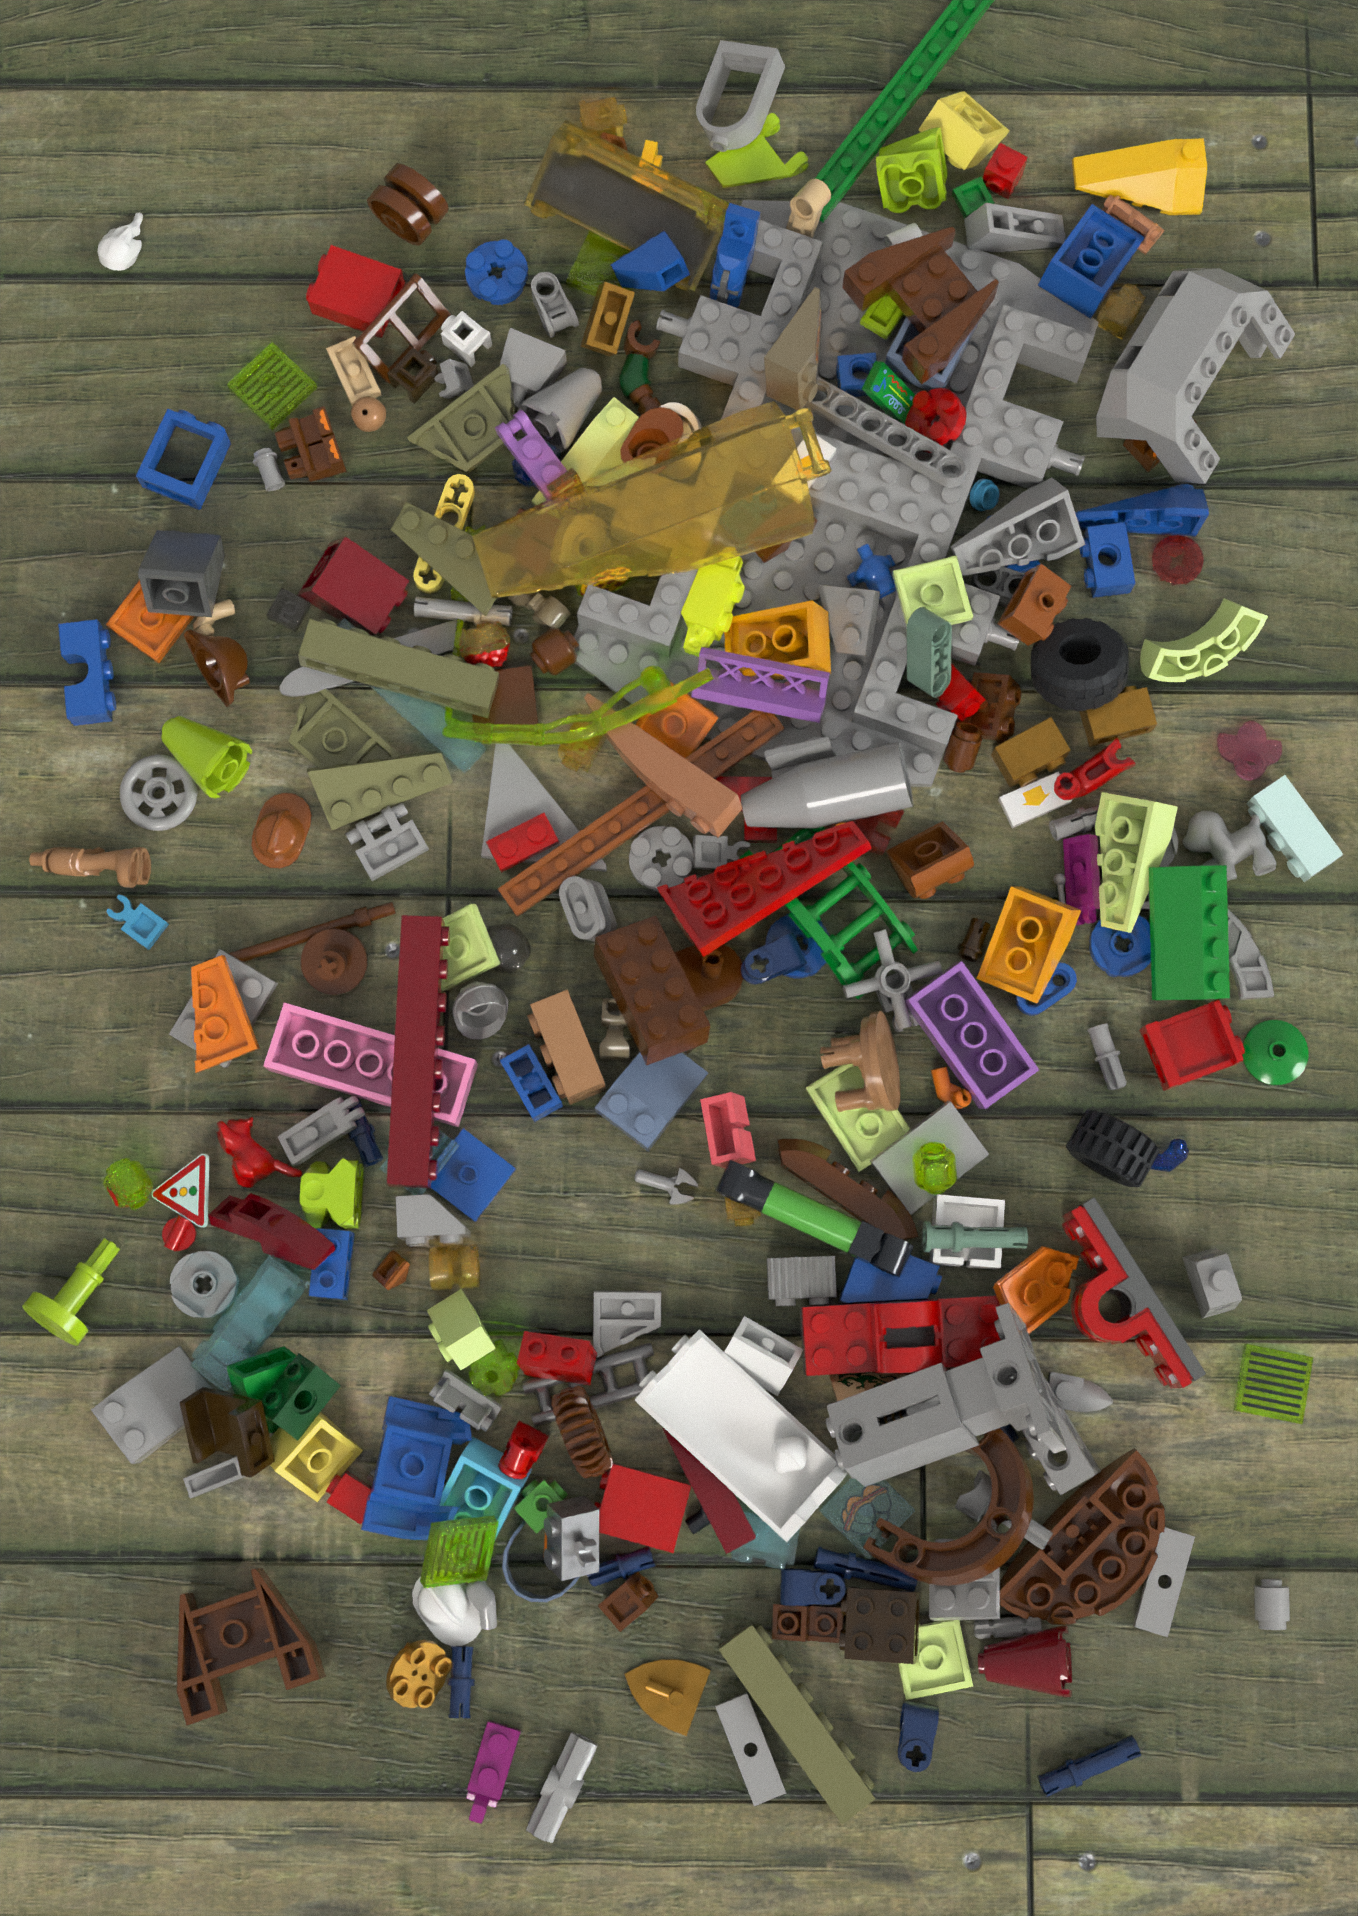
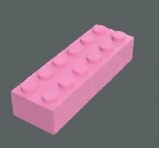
[263,1003,478,1127]

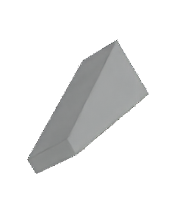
[183,1457,246,1499]

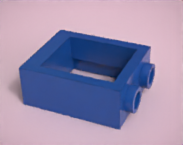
[136,409,231,510]

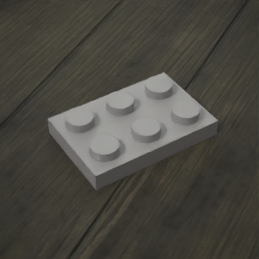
[169,949,278,1068]

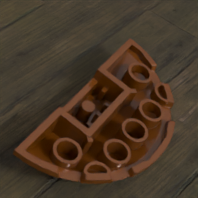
[1000,1448,1165,1625]

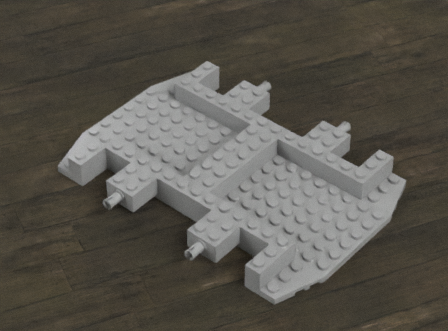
[574,200,1099,787]

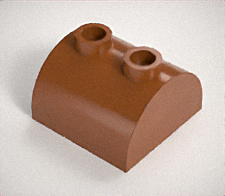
[886,821,974,899]

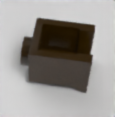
[387,347,438,404]

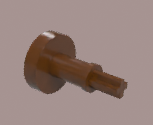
[301,928,368,995]

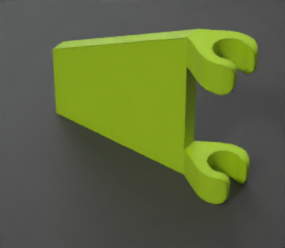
[705,113,809,188]

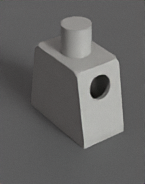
[500,328,567,411]
[1182,1248,1242,1319]

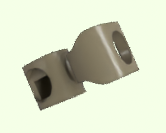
[508,573,571,631]
[599,998,630,1060]

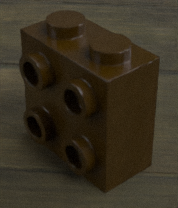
[839,1587,921,1664]

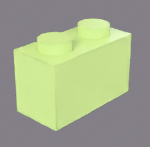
[427,1289,496,1370]

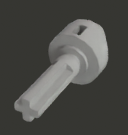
[955,1469,1053,1550]

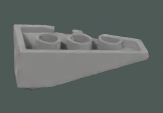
[951,477,1085,576]

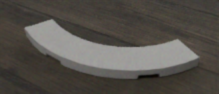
[1141,892,1274,1000]

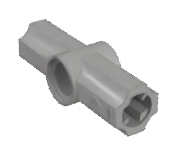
[526,1732,598,1843]

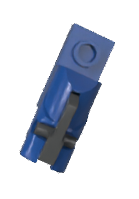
[709,203,760,308]

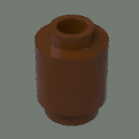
[943,722,982,773]

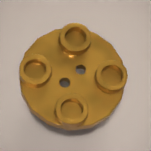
[386,1640,452,1708]

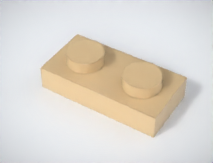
[326,336,382,406]

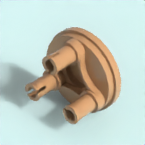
[820,1011,900,1112]

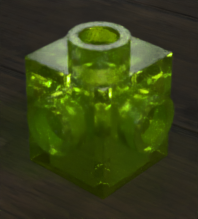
[469,1338,520,1397]

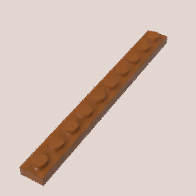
[498,710,785,917]

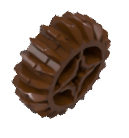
[552,1385,613,1478]

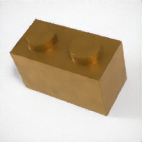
[580,282,635,356]
[1079,686,1157,747]
[991,717,1071,788]

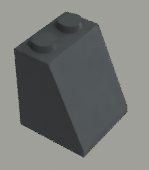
[138,530,225,617]

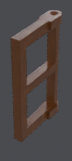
[352,273,451,384]

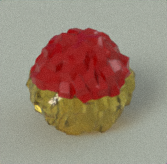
[459,621,510,667]

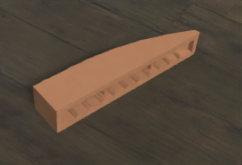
[584,693,743,838]

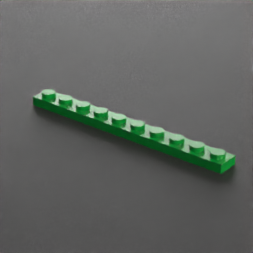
[815,0,995,223]

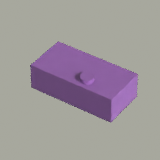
[905,961,1039,1109]

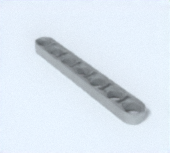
[804,376,966,488]

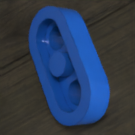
[1015,963,1077,1016]

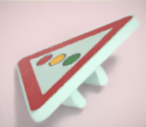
[152,1154,209,1228]

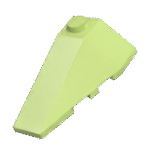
[532,397,639,520]
[1095,792,1177,933]

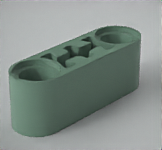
[907,607,952,697]

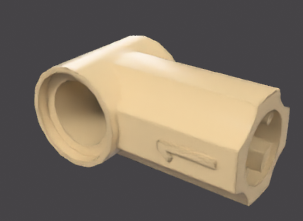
[786,179,831,238]

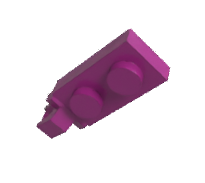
[466,1720,521,1824]

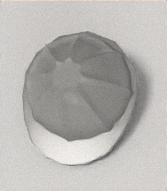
[452,981,508,1039]

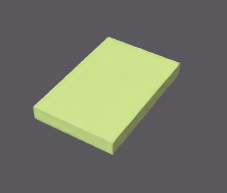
[805,1064,910,1173]

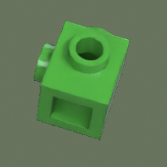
[514,1479,568,1534]

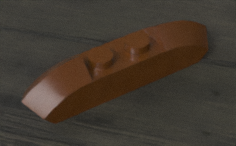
[777,1139,918,1240]

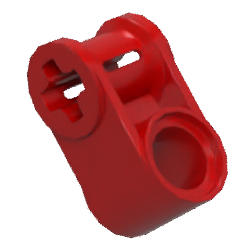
[498,1420,549,1479]

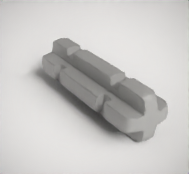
[973,1616,1042,1639]

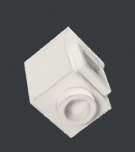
[441,311,492,367]

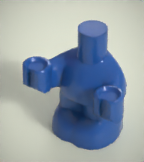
[847,544,897,600]

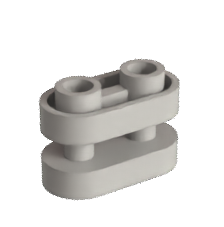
[559,876,617,941]

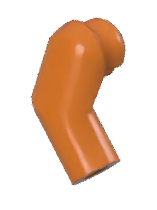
[931,1066,972,1109]

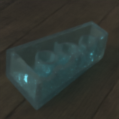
[190,1255,310,1391]

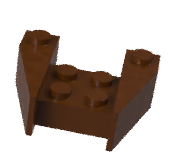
[842,226,999,385]
[177,1568,326,1725]

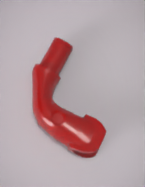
[1054,738,1136,800]

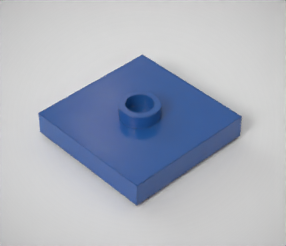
[431,1128,516,1222]

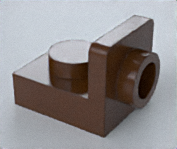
[598,1572,658,1632]

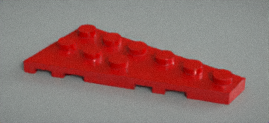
[657,821,872,957]

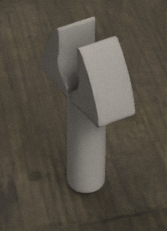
[634,1168,698,1205]

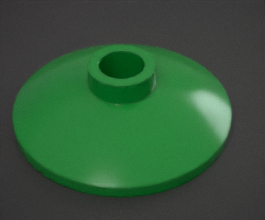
[1242,1020,1309,1086]

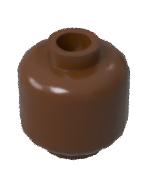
[529,627,579,675]

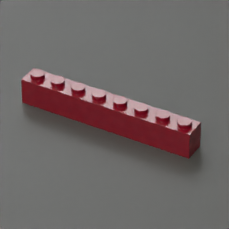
[387,915,450,1188]

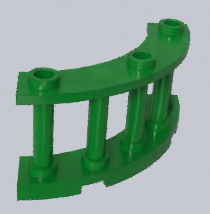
[739,827,918,999]

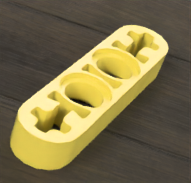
[413,474,475,594]

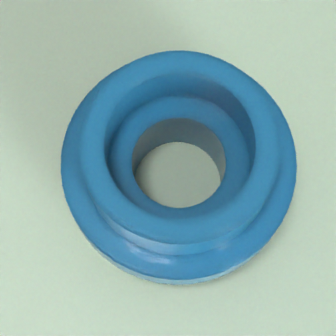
[970,479,999,511]

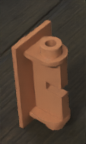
[1102,195,1165,255]

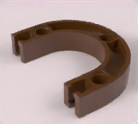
[863,1428,1034,1586]

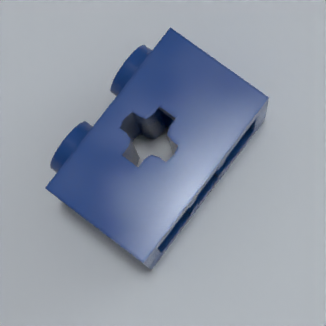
[500,1044,563,1122]

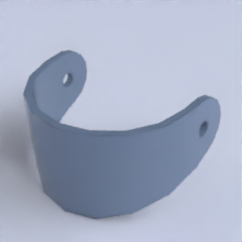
[502,1520,580,1602]

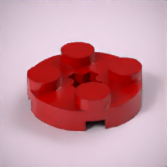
[905,388,967,453]

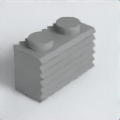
[767,1256,837,1306]

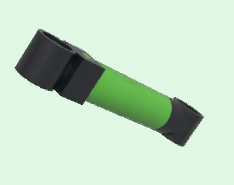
[715,1160,914,1278]

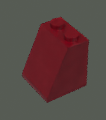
[297,536,409,636]

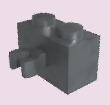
[544,1496,599,1581]

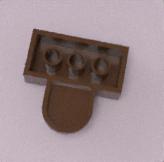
[594,915,743,1066]

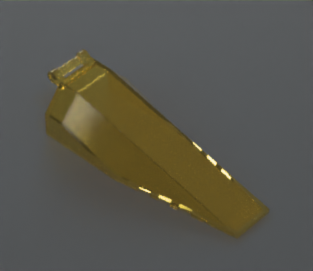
[472,401,832,598]

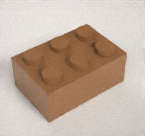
[527,990,606,1105]

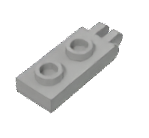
[278,1096,365,1166]

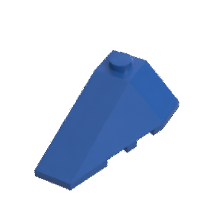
[1075,484,1209,536]

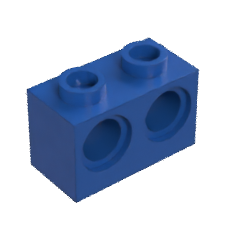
[309,1228,355,1300]

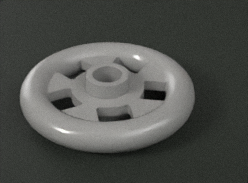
[120,755,198,831]

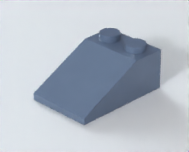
[595,1052,708,1152]

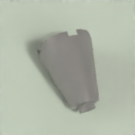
[517,368,602,454]

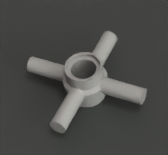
[843,930,942,1029]

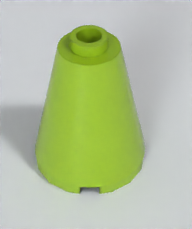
[161,716,252,798]

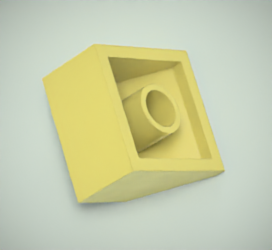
[918,91,1010,170]
[270,1412,363,1502]

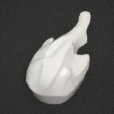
[97,212,143,271]

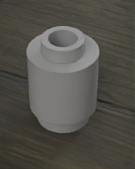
[1254,1579,1290,1630]

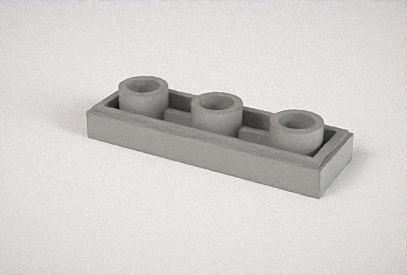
[1133,1527,1195,1637]
[715,1692,786,1806]

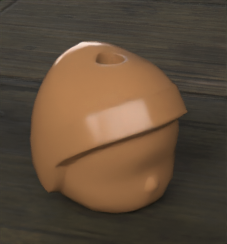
[351,397,386,432]

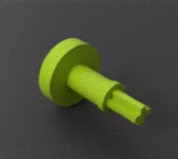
[22,1238,120,1346]

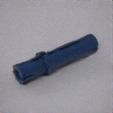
[813,1547,917,1591]
[1037,1735,1141,1797]

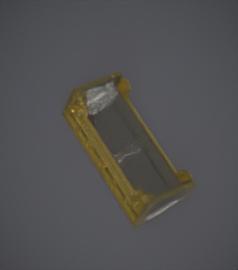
[524,120,729,292]

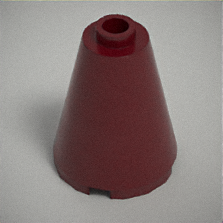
[978,1626,1072,1697]

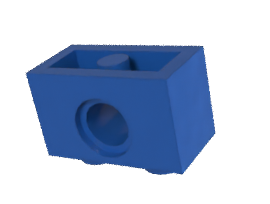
[1079,522,1136,598]

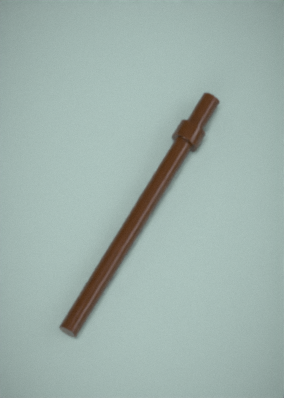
[204,901,396,962]

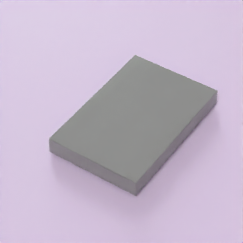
[870,1101,989,1215]

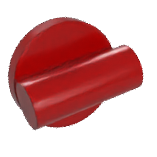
[162,1215,196,1251]

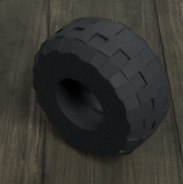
[1031,618,1129,712]

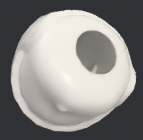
[771,1436,807,1473]

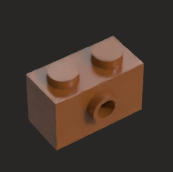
[998,564,1071,646]

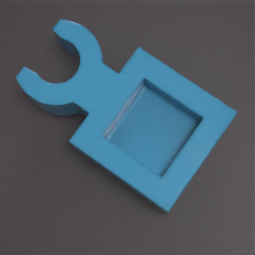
[106,895,169,950]

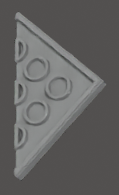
[481,734,607,872]

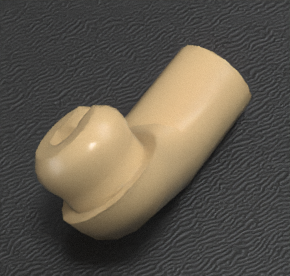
[193,599,235,637]

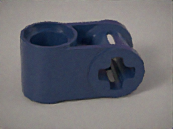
[740,933,807,985]
[780,1568,845,1606]
[897,1700,939,1772]

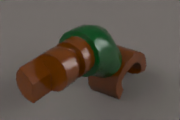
[619,320,661,415]

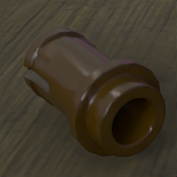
[957,918,991,962]

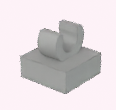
[434,359,474,399]

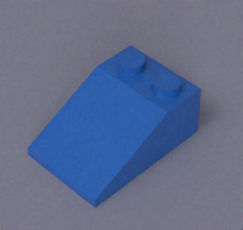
[1038,204,1145,319]

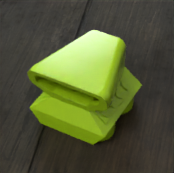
[876,127,948,213]
[299,1158,364,1230]

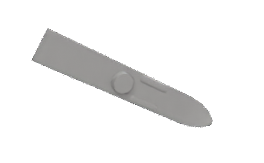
[279,620,467,697]

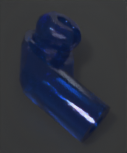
[1150,1138,1189,1172]

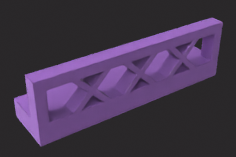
[692,647,830,723]

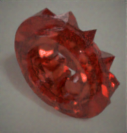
[1151,535,1204,586]

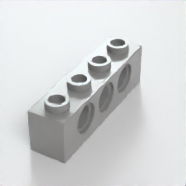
[1022,1373,1101,1495]

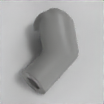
[466,1577,497,1630]

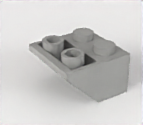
[396,1195,471,1247]

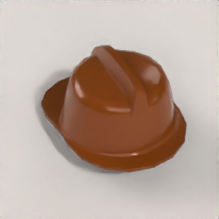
[620,407,684,475]
[251,793,312,869]

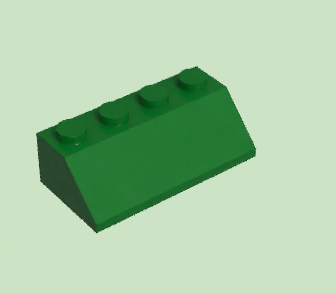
[1149,865,1230,1000]

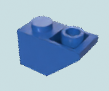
[611,231,690,291]

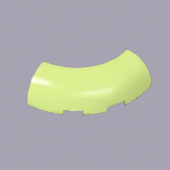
[1140,598,1268,682]

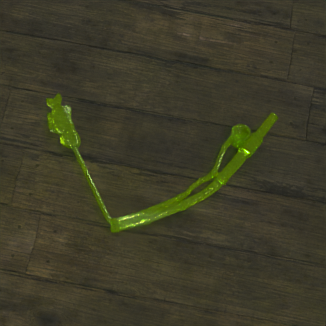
[442,524,714,746]

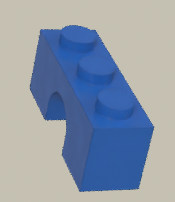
[58,619,116,726]

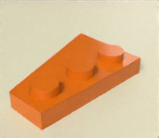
[191,955,260,1073]

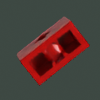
[517,1331,597,1385]

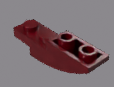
[208,1193,336,1270]

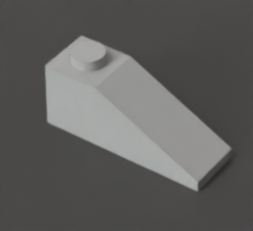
[964,203,1066,253]

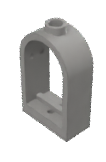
[696,40,785,152]

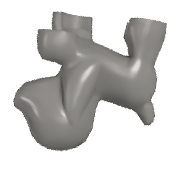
[1182,811,1277,881]

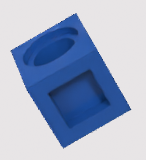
[836,352,877,397]

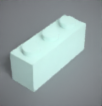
[1246,775,1343,882]

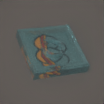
[819,1477,915,1560]

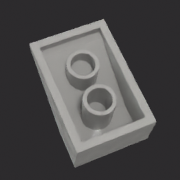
[91,1346,213,1464]

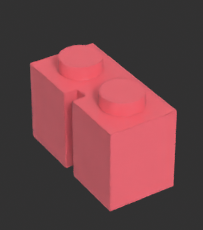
[700,1092,756,1168]

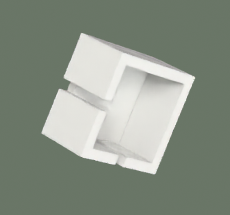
[929,1195,1005,1270]

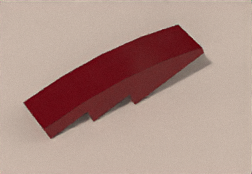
[662,1428,757,1554]

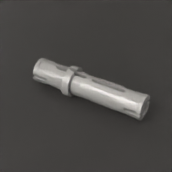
[414,596,513,626]

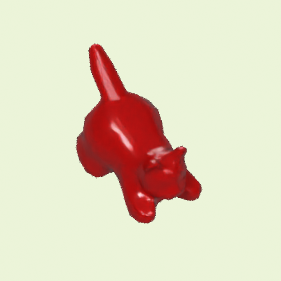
[216,1117,303,1188]

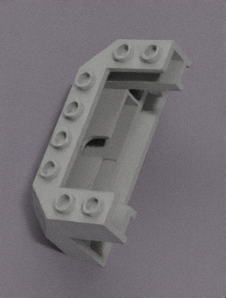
[1096,268,1295,484]

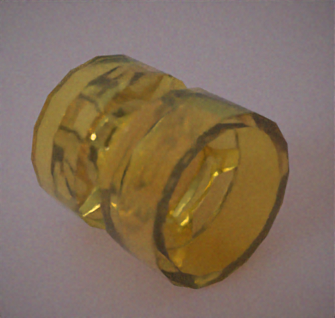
[429,1244,480,1291]

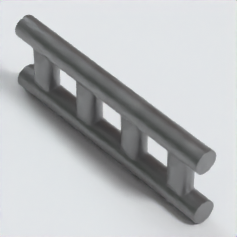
[522,1343,654,1427]

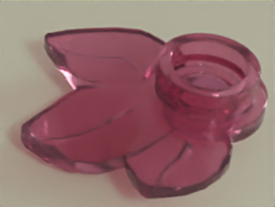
[1217,720,1282,781]

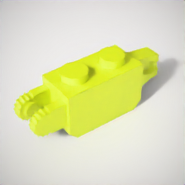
[681,544,745,657]

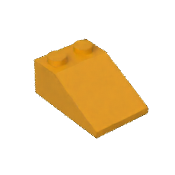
[724,600,831,680]
[976,886,1081,1003]

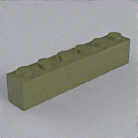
[298,619,499,718]
[718,1622,876,1824]

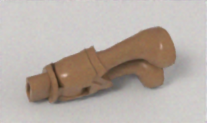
[29,847,151,888]

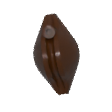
[184,630,250,707]

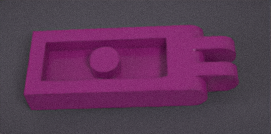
[1063,834,1100,926]

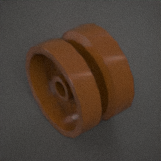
[367,163,449,246]

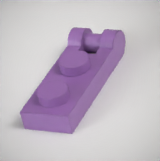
[495,409,574,501]

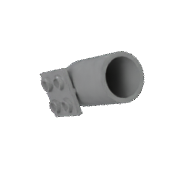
[741,736,914,828]

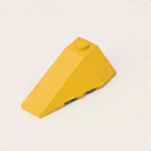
[1072,138,1207,215]

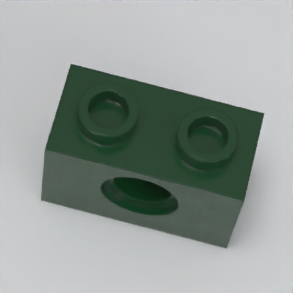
[262,1353,341,1441]

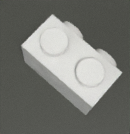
[724,1316,803,1396]

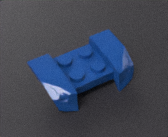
[361,1396,472,1540]

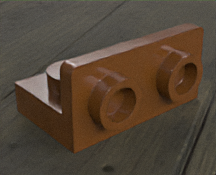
[963,672,1022,745]

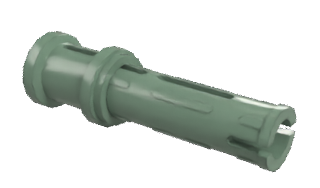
[922,1221,1028,1252]

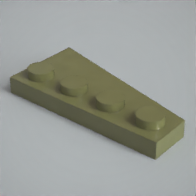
[390,502,517,617]
[307,750,453,830]

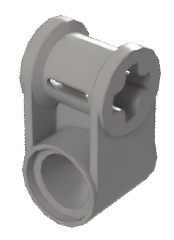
[531,272,579,338]

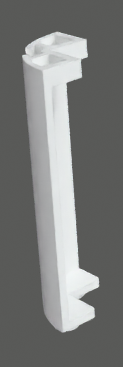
[635,1329,848,1542]

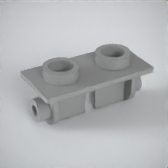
[429,1369,502,1432]

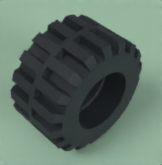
[1066,1110,1160,1187]

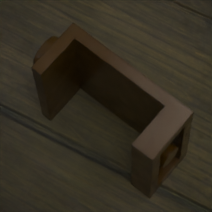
[179,1387,275,1478]

